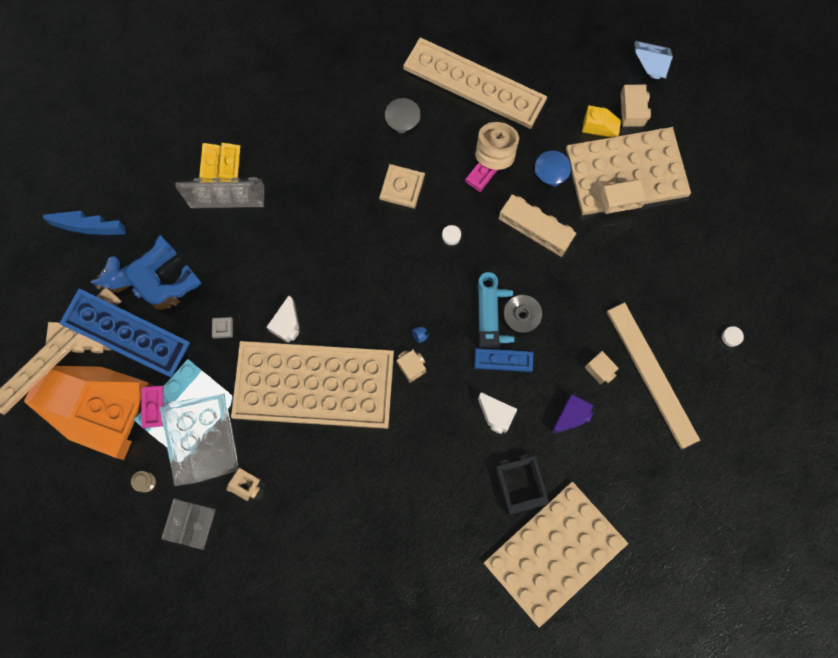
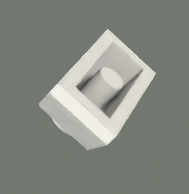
[267,296,299,344]
[478,393,517,434]

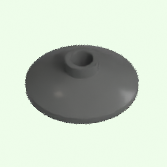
[504,295,542,332]

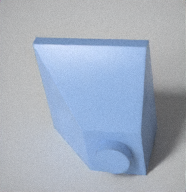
[634,41,672,79]

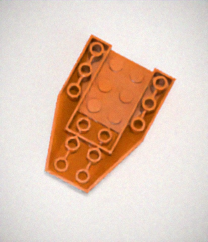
[24,366,154,460]

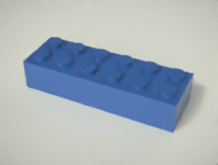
[59,289,190,378]

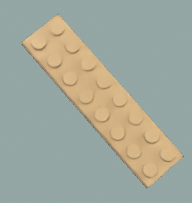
[404,38,547,129]

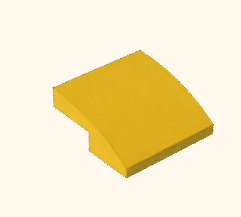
[199,143,240,181]

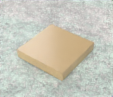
[380,164,425,208]

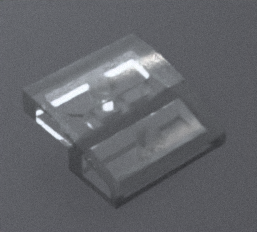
[162,499,215,549]

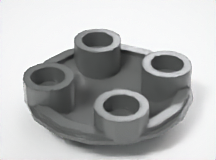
[385,98,420,133]

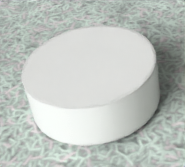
[442,225,461,245]
[722,327,744,347]

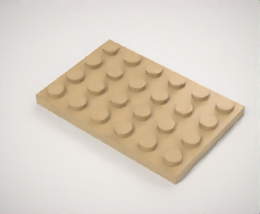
[566,127,691,215]
[484,482,628,628]

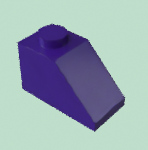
[552,395,594,433]

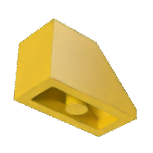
[582,106,621,137]

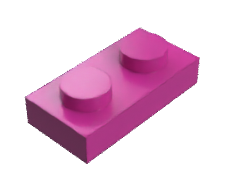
[466,162,497,192]
[142,386,164,429]

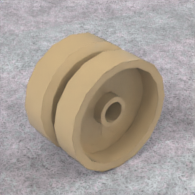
[475,122,519,170]

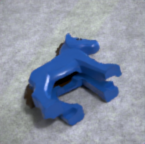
[91,235,201,310]

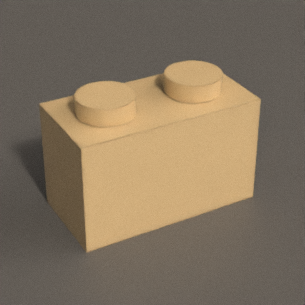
[620,85,651,126]
[601,179,646,214]

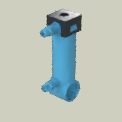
[478,272,514,349]

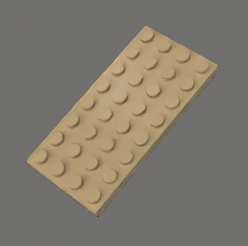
[231,341,394,429]

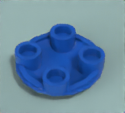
[534,151,571,186]

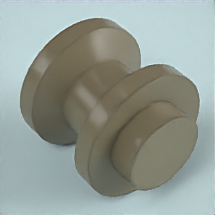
[131,471,156,492]

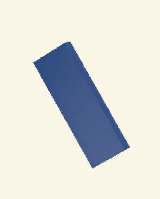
[474,348,533,372]

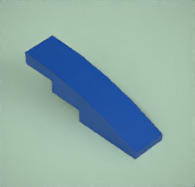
[43,211,125,235]

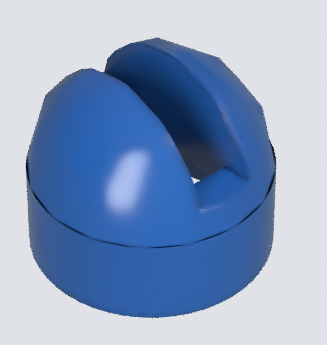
[412,327,428,343]

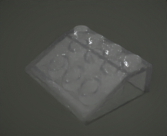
[176,177,264,208]
[160,393,239,486]

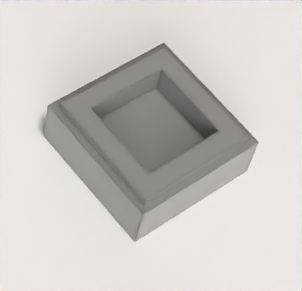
[212,317,233,338]

